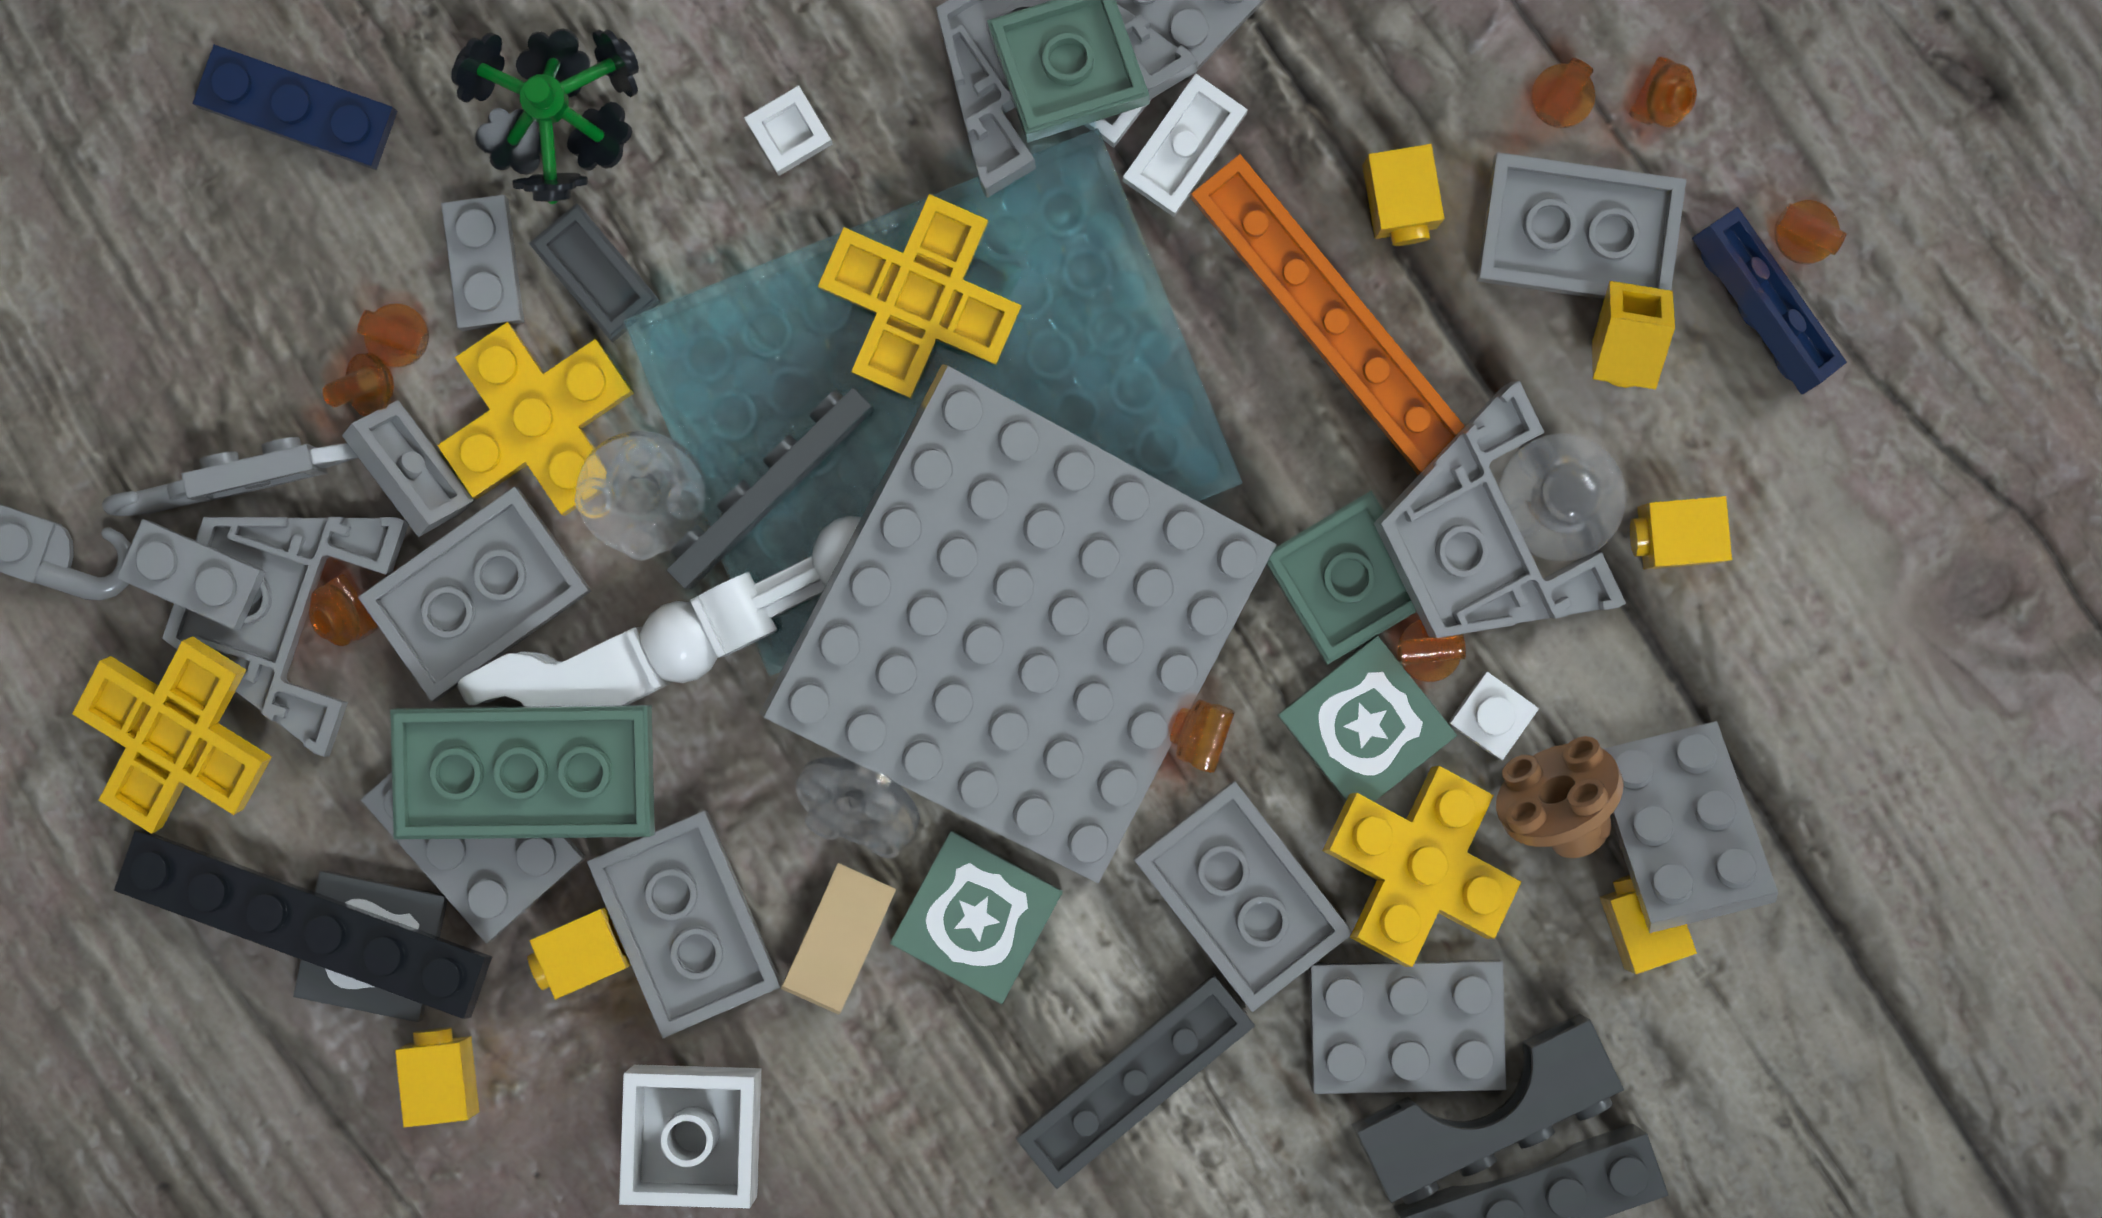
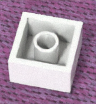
[619,1065,761,1208]

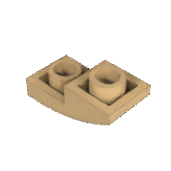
[781,863,896,1015]

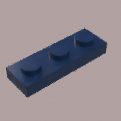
[192,44,398,170]
[1692,207,1847,395]

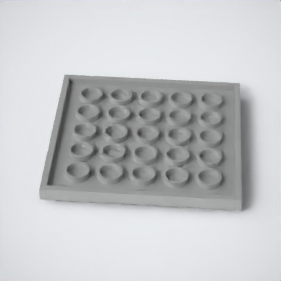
[759,364,1276,884]

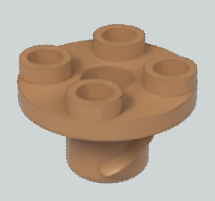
[1496,736,1624,858]

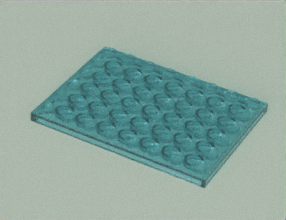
[624,128,1242,676]

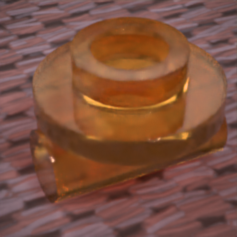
[1629,57,1697,127]
[1531,58,1595,128]
[1774,200,1847,264]
[357,304,429,368]
[323,353,394,416]
[309,574,379,646]
[1397,620,1466,682]
[1170,699,1235,773]

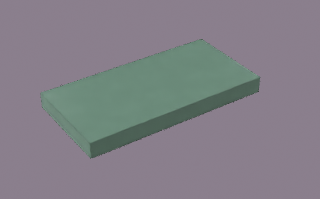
[390,705,655,840]

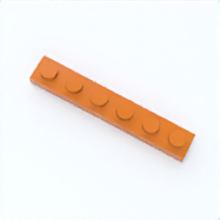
[1190,154,1465,475]

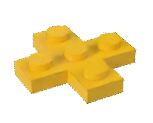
[818,194,1022,399]
[437,322,634,516]
[72,636,272,834]
[1322,766,1521,967]

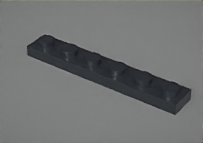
[114,830,492,1019]

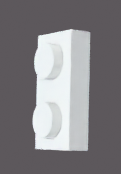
[1122,74,1248,217]

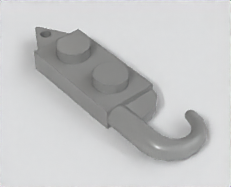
[102,437,358,516]
[0,504,131,601]

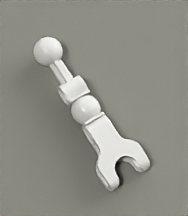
[457,516,862,707]

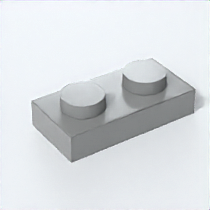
[441,195,525,331]
[342,400,474,537]
[116,519,266,630]

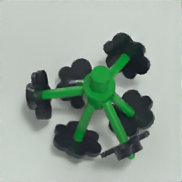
[451,28,639,205]

